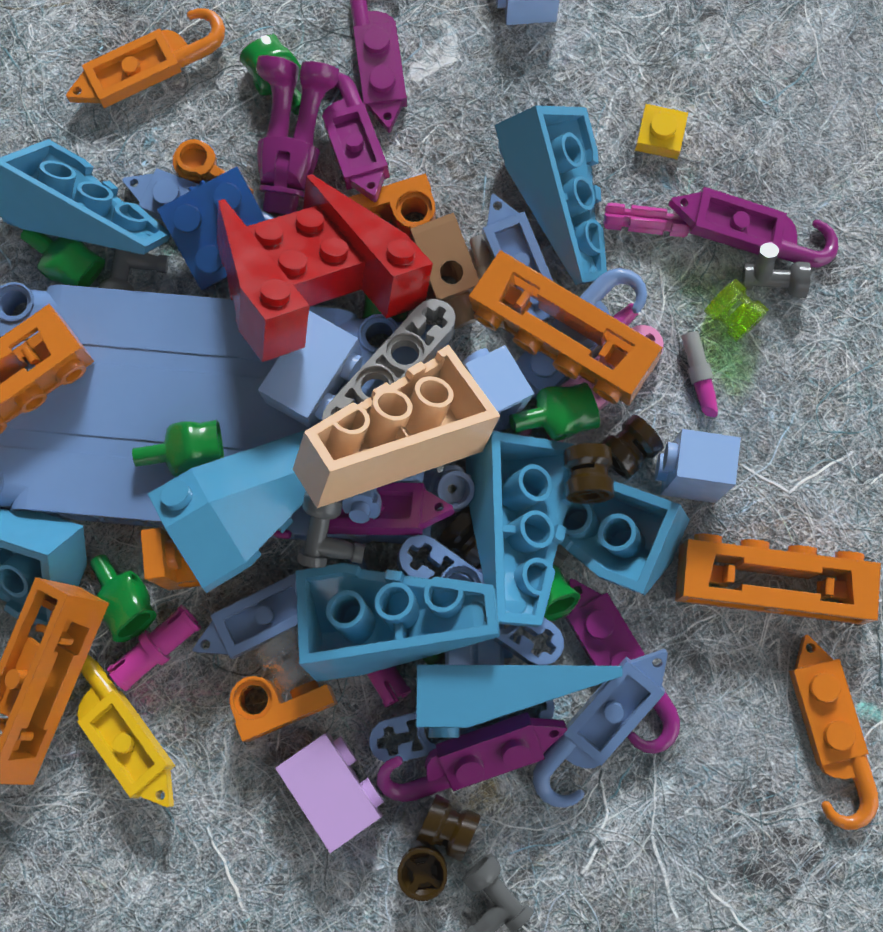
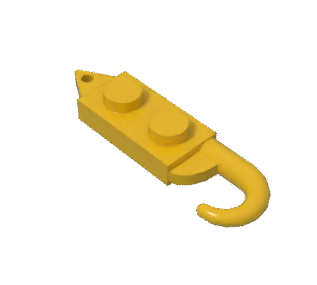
[77,654,175,807]

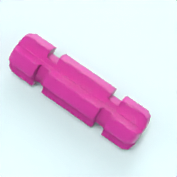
[603,202,690,238]

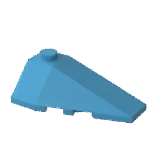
[494,105,607,285]
[0,139,170,255]
[148,429,308,593]
[466,431,575,627]
[560,481,690,596]
[0,509,87,625]
[296,563,500,682]
[416,665,623,738]

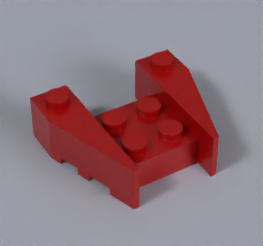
[217,174,433,362]

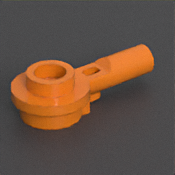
[173,139,254,194]

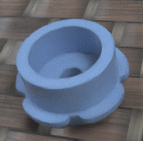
[429,465,475,512]

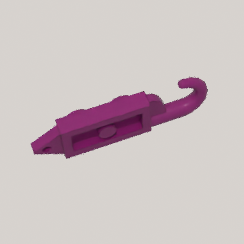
[350,0,407,133]
[322,72,390,202]
[668,186,839,268]
[273,483,455,539]
[565,578,680,754]
[377,712,567,802]

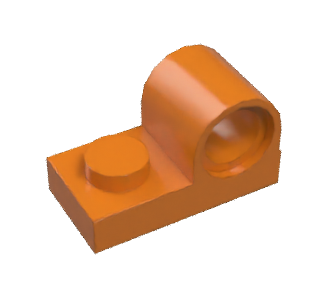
[349,173,436,236]
[141,527,201,591]
[229,676,338,742]

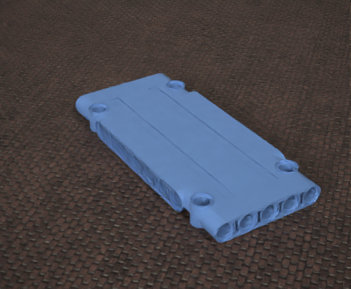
[0,282,449,544]

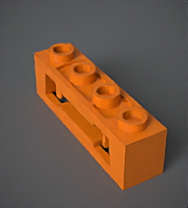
[469,250,663,406]
[0,304,94,434]
[675,533,881,625]
[0,577,109,785]

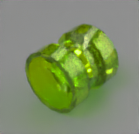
[704,279,769,342]

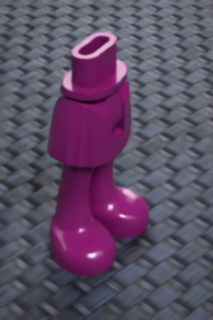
[256,55,339,215]

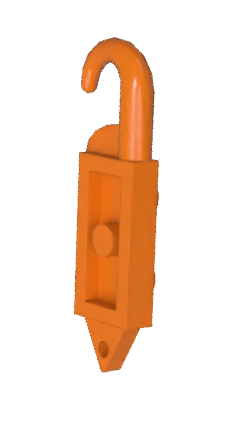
[66,8,225,108]
[789,635,879,830]

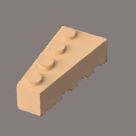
[293,345,500,508]

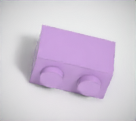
[275,733,384,853]

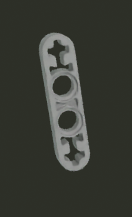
[322,299,456,421]

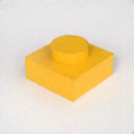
[635,104,688,160]

